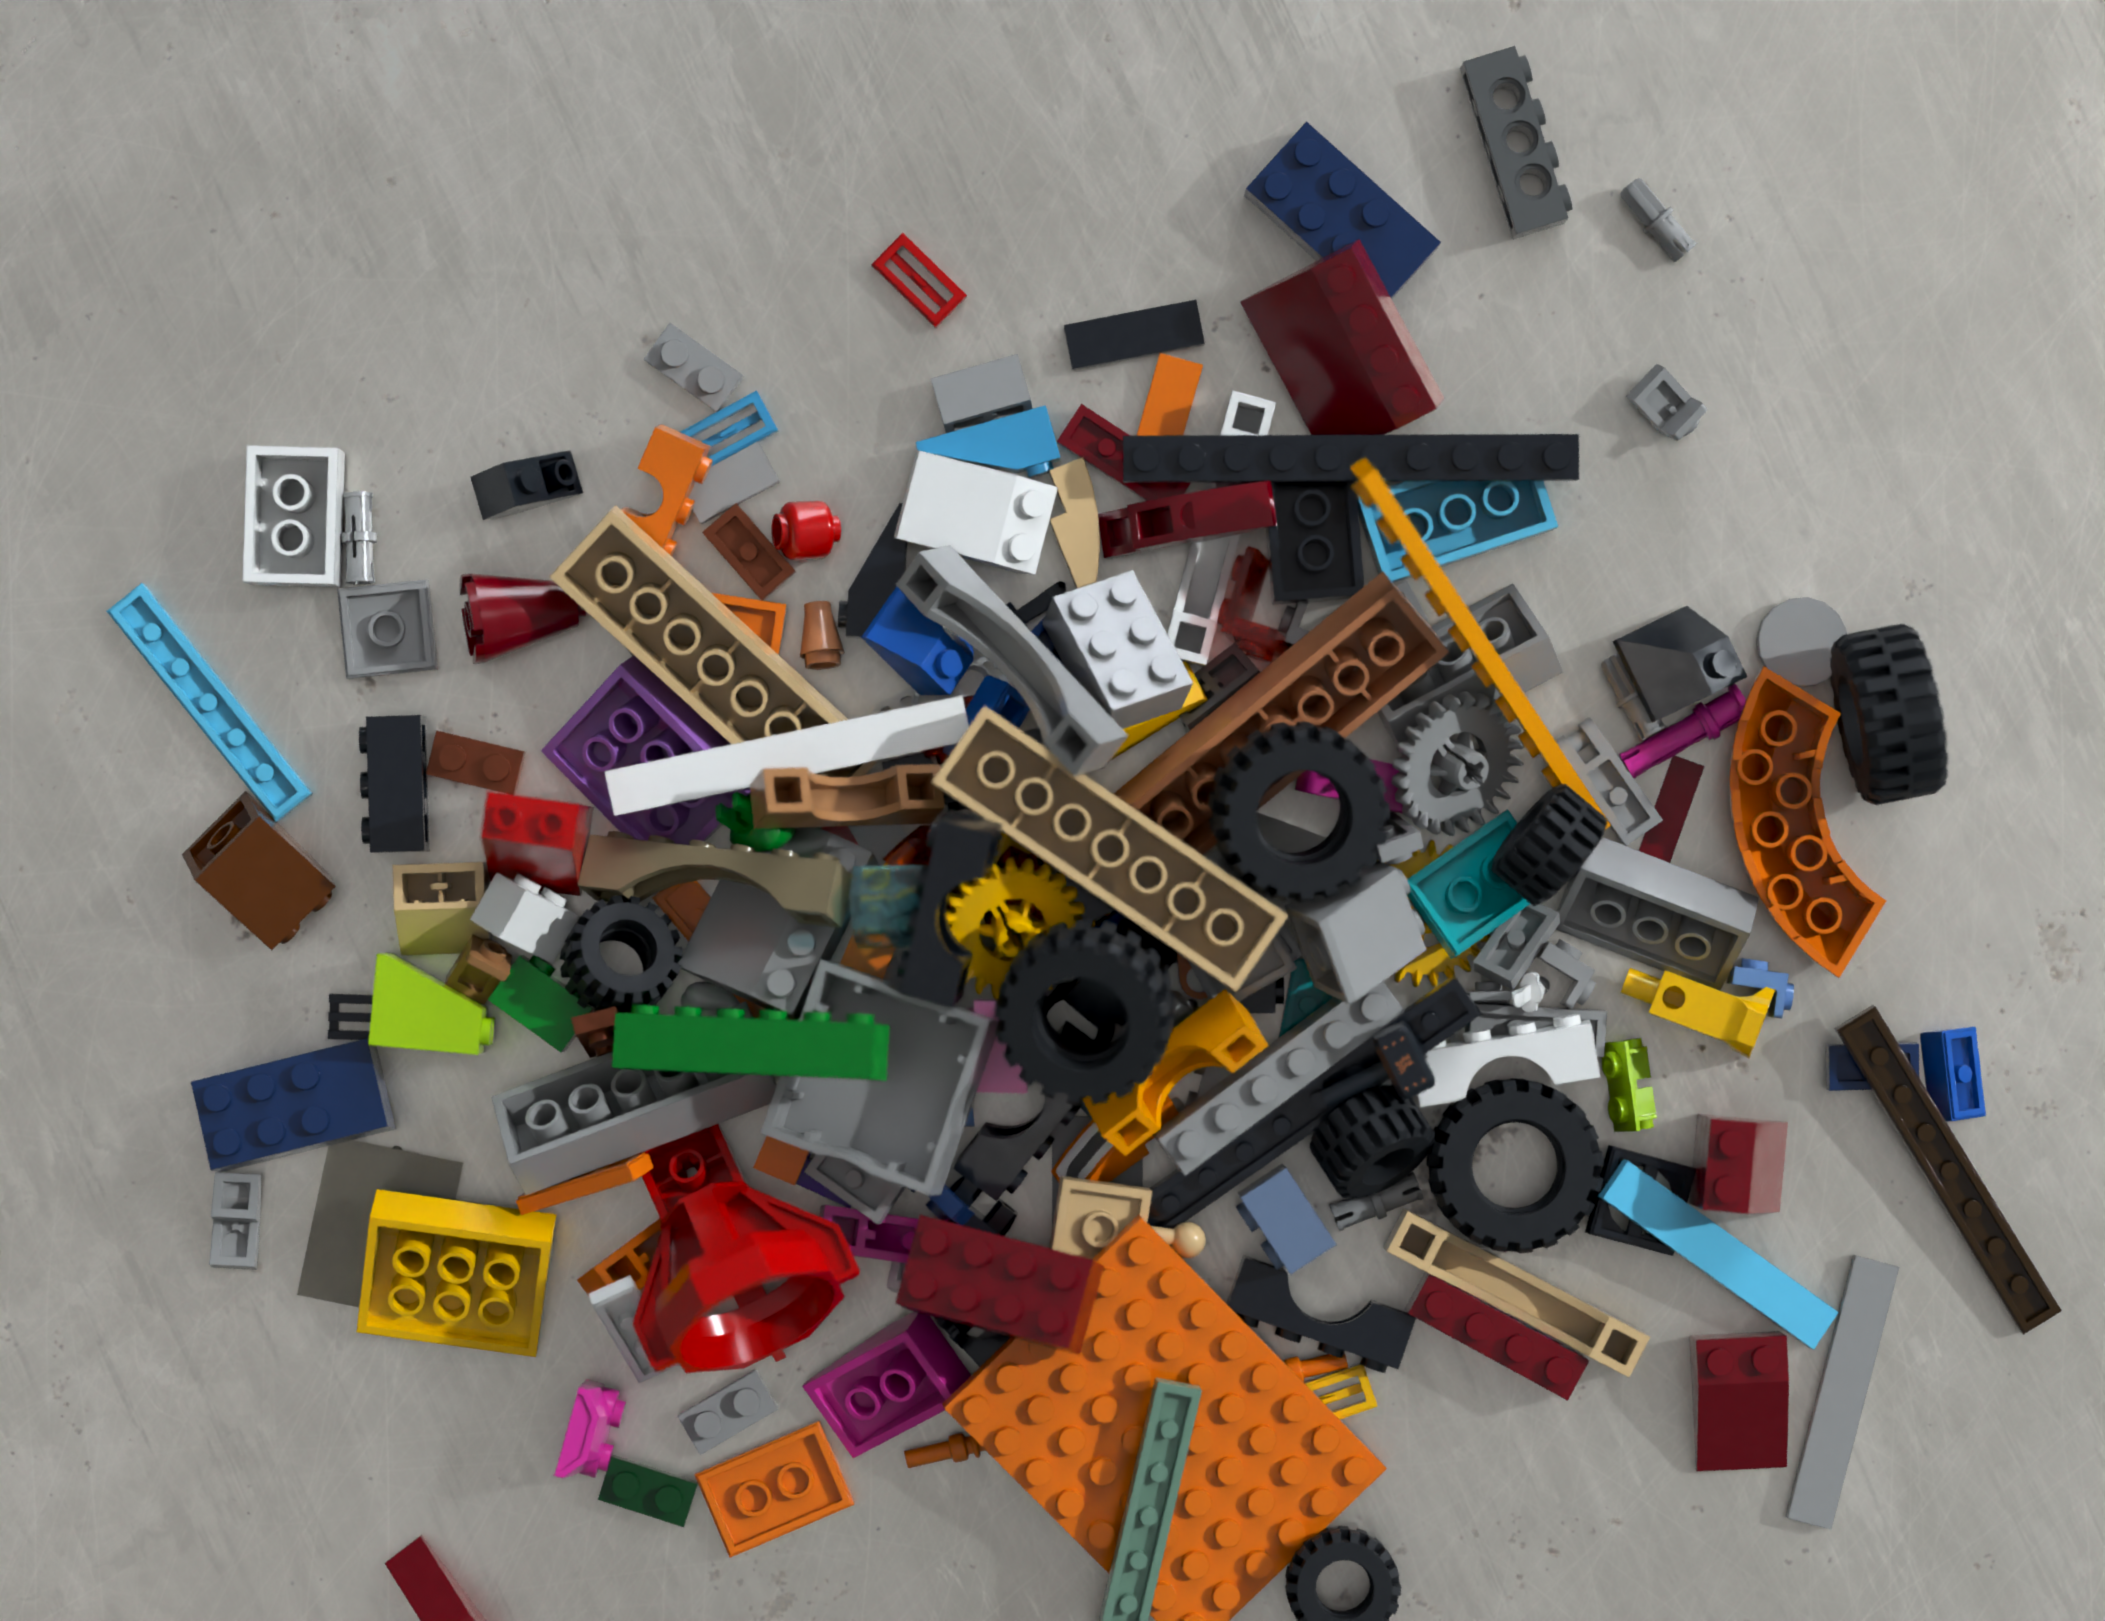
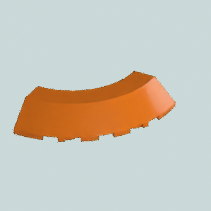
[1730,666,1886,978]

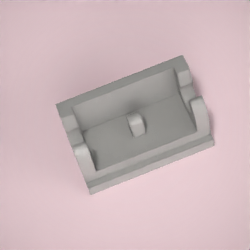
[931,354,1033,433]

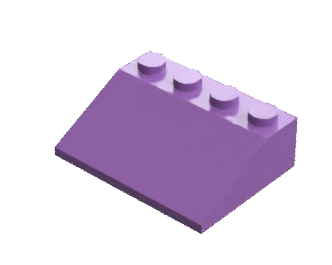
[541,655,750,845]

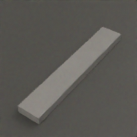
[1785,1255,1899,1530]

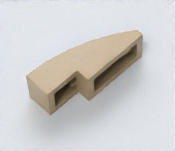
[1049,457,1100,589]

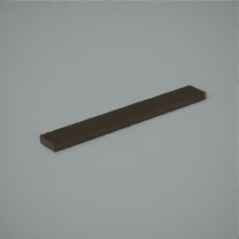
[1834,1005,2062,1335]

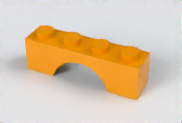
[1082,989,1269,1156]

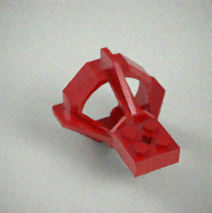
[632,1123,860,1373]

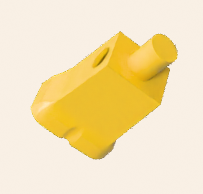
[1621,968,1775,1059]

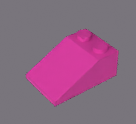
[802,1312,971,1458]

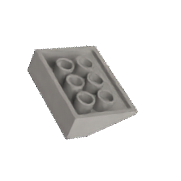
[678,827,878,1020]

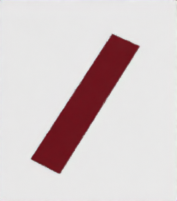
[1639,755,1705,863]

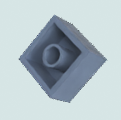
[1236,1163,1336,1275]

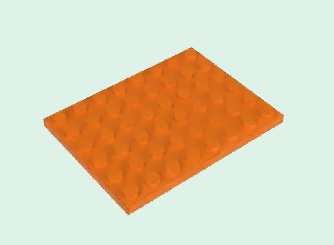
[942,1214,1387,1621]

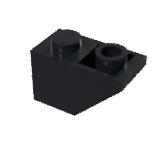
[470,450,583,520]

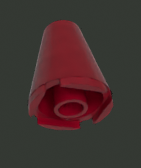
[459,574,586,664]

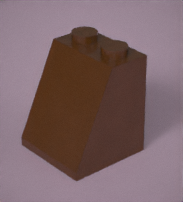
[182,791,336,950]

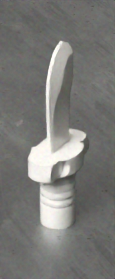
[1512,971,1550,1012]

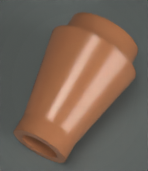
[800,601,845,670]

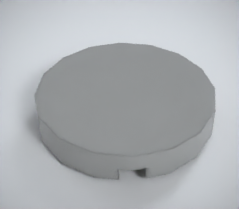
[1756,597,1847,687]

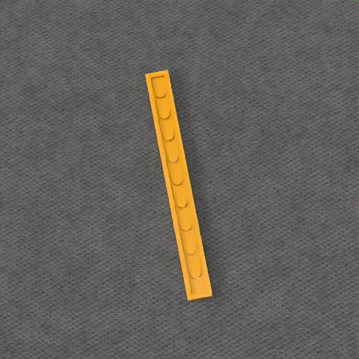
[1350,458,1611,829]

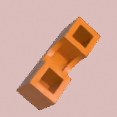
[621,424,713,556]

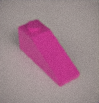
[819,1205,919,1264]

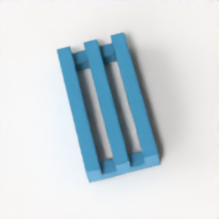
[681,391,779,466]

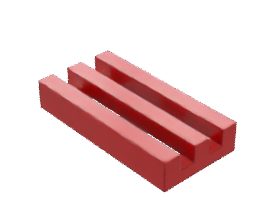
[871,233,967,329]

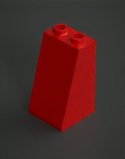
[481,791,594,896]

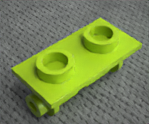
[1601,1038,1657,1132]

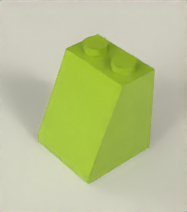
[368,952,496,1055]

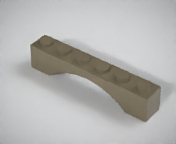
[577,831,854,928]

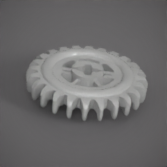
[1392,691,1524,836]

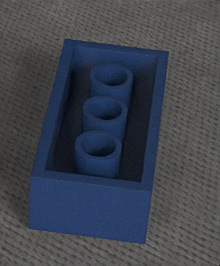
[1244,121,1441,299]
[191,1038,396,1172]

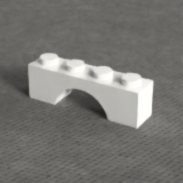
[1418,1014,1600,1107]

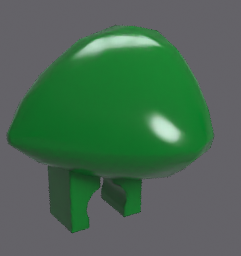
[715,791,797,853]

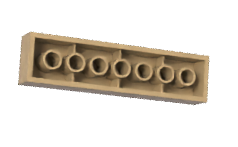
[550,505,879,777]
[930,706,1288,992]

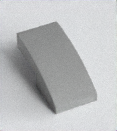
[209,1172,261,1270]

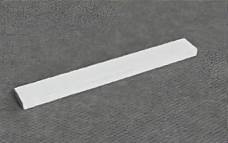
[605,695,969,816]

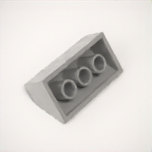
[1377,584,1563,754]
[1556,837,1759,991]

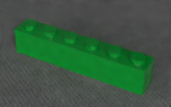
[612,1005,889,1081]

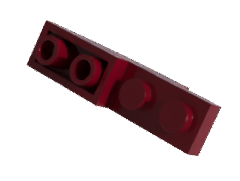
[1098,481,1278,559]

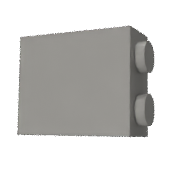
[1285,861,1426,1004]

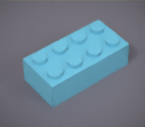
[1357,481,1558,583]

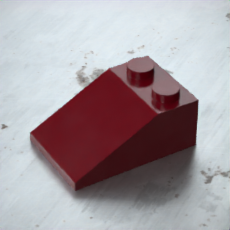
[1689,1331,1789,1471]

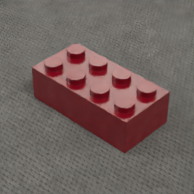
[895,1215,1104,1355]

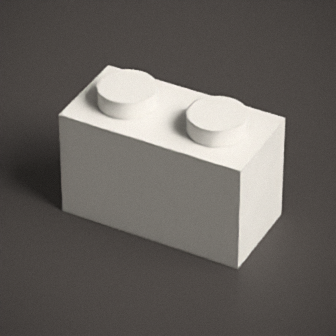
[470,872,580,964]

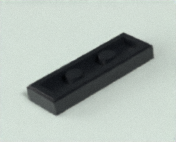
[1064,300,1205,371]

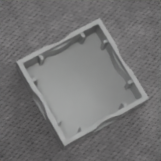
[760,960,999,1195]

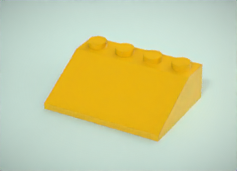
[356,1189,556,1357]

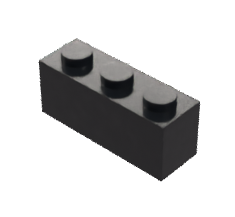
[359,715,430,853]

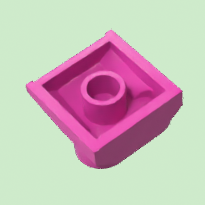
[554,1379,626,1478]

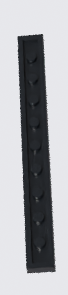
[1123,434,1579,483]
[1147,975,1481,1229]

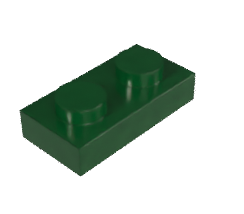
[598,1455,698,1527]

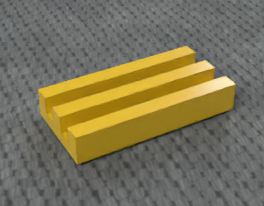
[1304,1363,1378,1419]

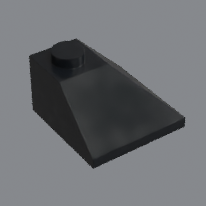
[1612,606,1748,723]

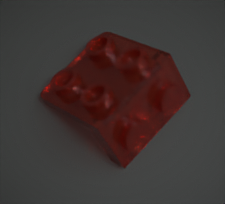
[1217,546,1290,663]

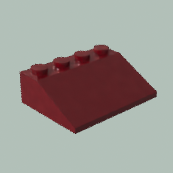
[1240,239,1444,435]

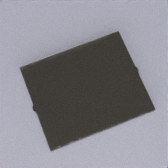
[297,1140,464,1307]

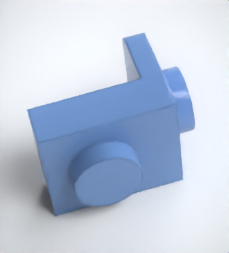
[1727,958,1794,1019]

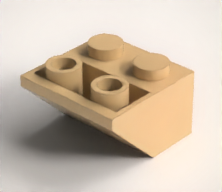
[392,862,492,955]

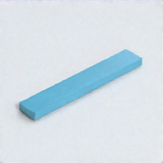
[107,583,313,822]
[1598,1159,1839,1350]

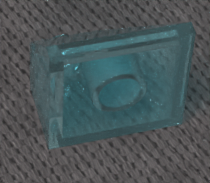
[850,865,923,949]

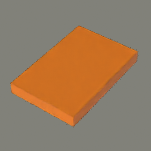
[694,1420,855,1558]

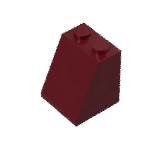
[1689,1114,1788,1214]

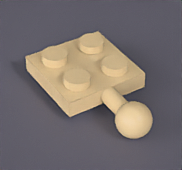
[1049,1176,1206,1259]

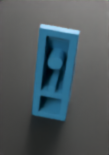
[915,405,1061,478]

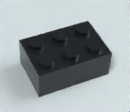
[1266,482,1364,605]

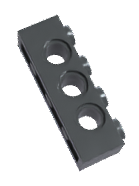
[1460,46,1572,239]

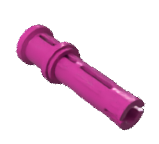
[1619,683,1746,779]

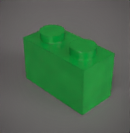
[488,955,595,1053]

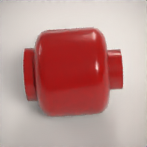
[771,501,841,560]

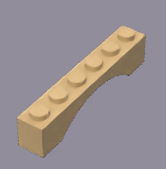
[1383,1208,1650,1378]

